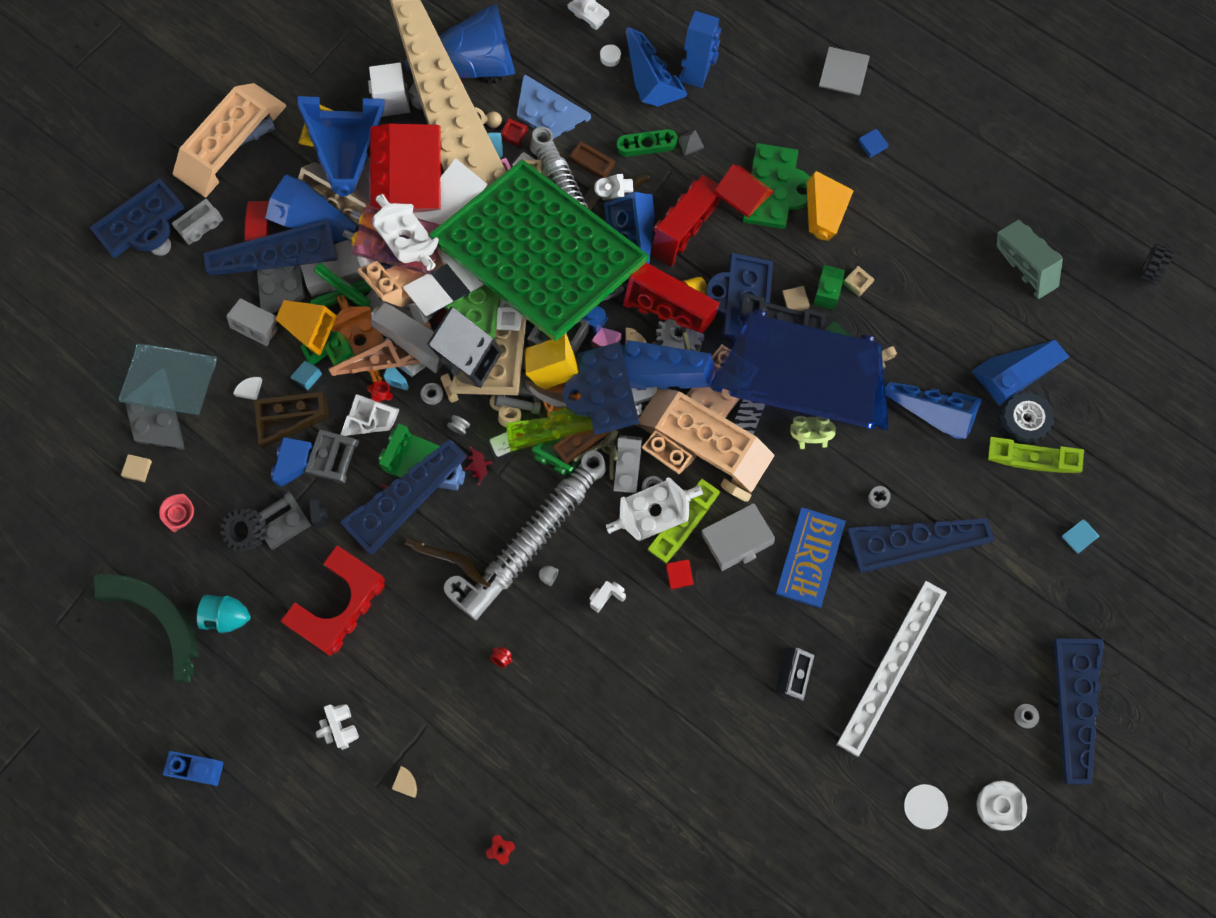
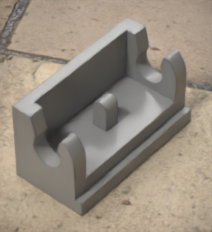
[227,298,278,346]

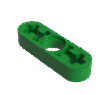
[617,129,677,157]

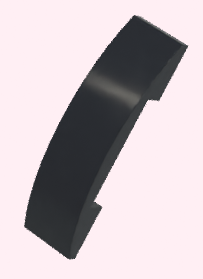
[740,293,826,335]

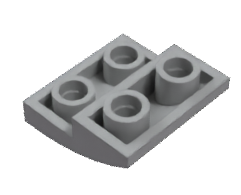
[819,47,870,96]

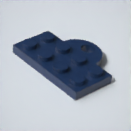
[89,178,184,258]
[705,253,773,345]
[563,342,640,435]

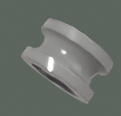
[447,415,470,435]
[868,486,890,509]

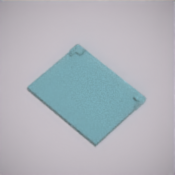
[118,343,217,415]

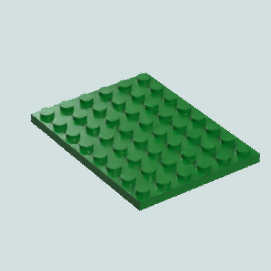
[428,159,649,342]

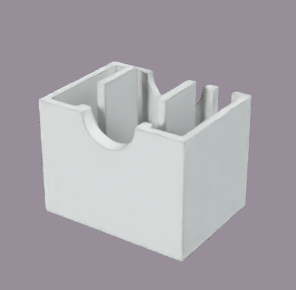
[368,63,410,116]

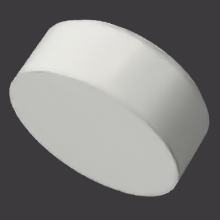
[600,45,621,67]

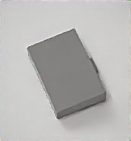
[301,240,364,297]
[702,503,775,571]

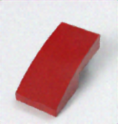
[245,201,270,242]

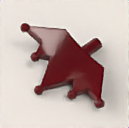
[464,446,493,486]

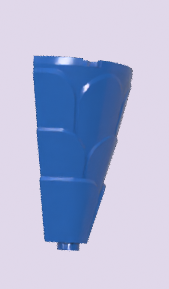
[404,4,516,78]
[298,96,385,196]

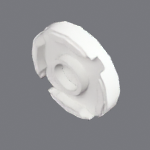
[976,781,1027,831]

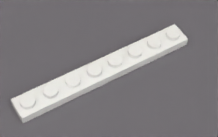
[836,581,947,757]

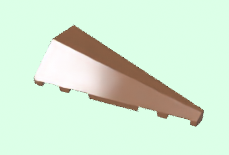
[328,321,434,376]

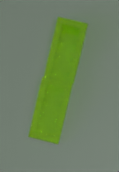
[506,409,593,451]

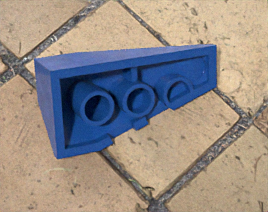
[626,27,687,107]
[265,174,358,242]
[604,192,655,282]
[971,340,1069,406]
[883,382,982,439]

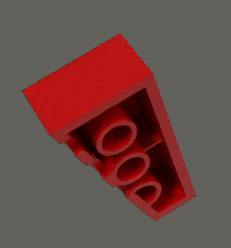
[650,175,721,267]
[623,263,720,334]

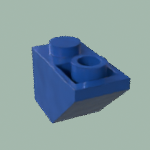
[271,438,313,487]
[163,751,224,786]

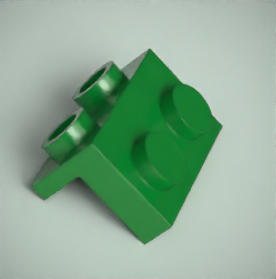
[532,430,582,476]

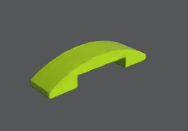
[988,437,1084,473]
[648,479,720,564]

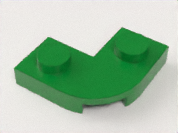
[301,331,355,365]

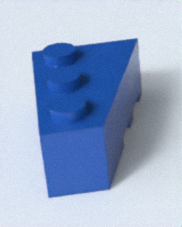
[679,11,721,88]

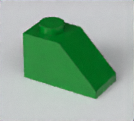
[813,265,845,310]

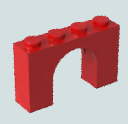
[281,545,385,656]

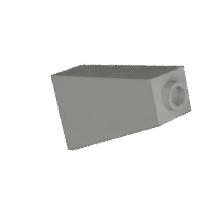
[370,302,444,373]

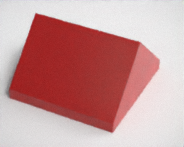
[714,164,773,218]

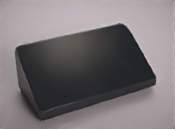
[775,648,814,700]

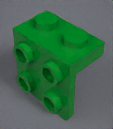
[379,424,440,478]

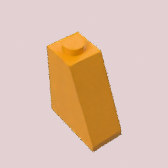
[807,171,854,241]
[276,300,337,355]

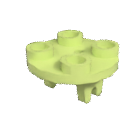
[790,415,836,449]

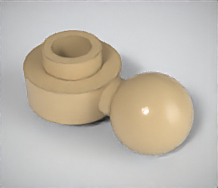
[474,107,502,128]
[490,395,521,428]

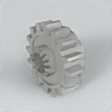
[656,319,704,351]

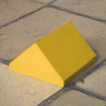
[525,334,581,389]

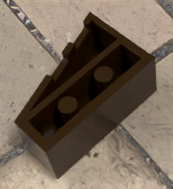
[254,392,329,448]

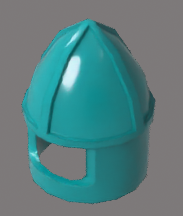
[197,595,251,633]

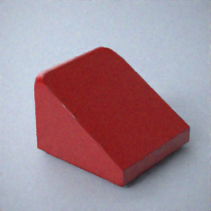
[666,560,693,590]

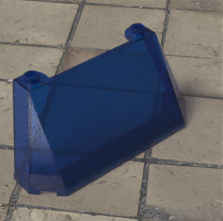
[709,309,888,430]

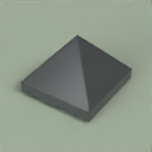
[677,130,704,156]

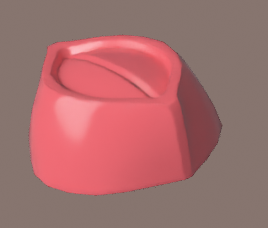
[159,494,194,532]

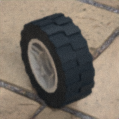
[1000,392,1054,445]

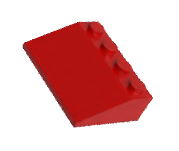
[370,124,441,214]

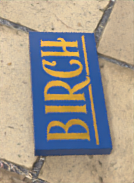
[775,507,846,608]

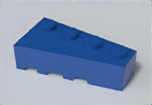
[623,340,716,390]

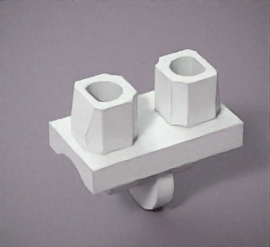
[568,0,609,30]
[594,174,633,200]
[316,704,359,750]

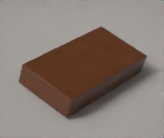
[569,141,615,179]

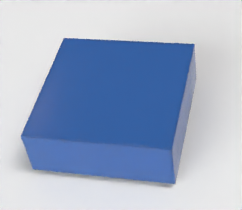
[858,129,888,158]

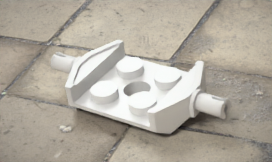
[372,194,438,270]
[606,478,703,541]

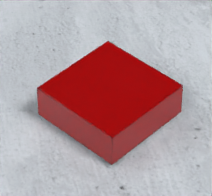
[501,119,528,147]

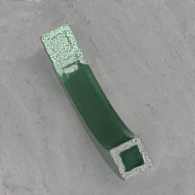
[94,574,199,684]

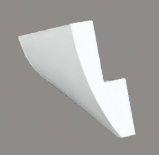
[341,394,399,436]

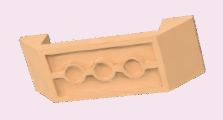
[173,83,286,198]
[358,248,443,307]
[642,344,758,474]
[635,388,774,493]

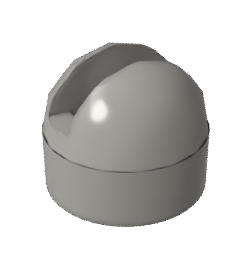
[539,566,558,586]

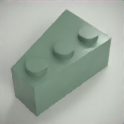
[997,220,1063,299]

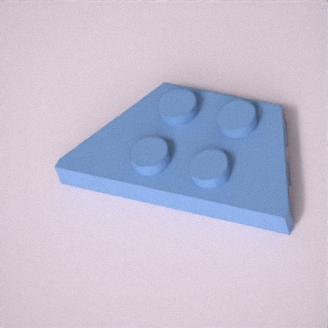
[517,75,591,139]

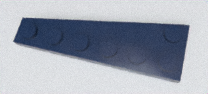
[203,220,338,276]
[340,440,467,555]
[847,518,994,574]
[1054,638,1104,785]

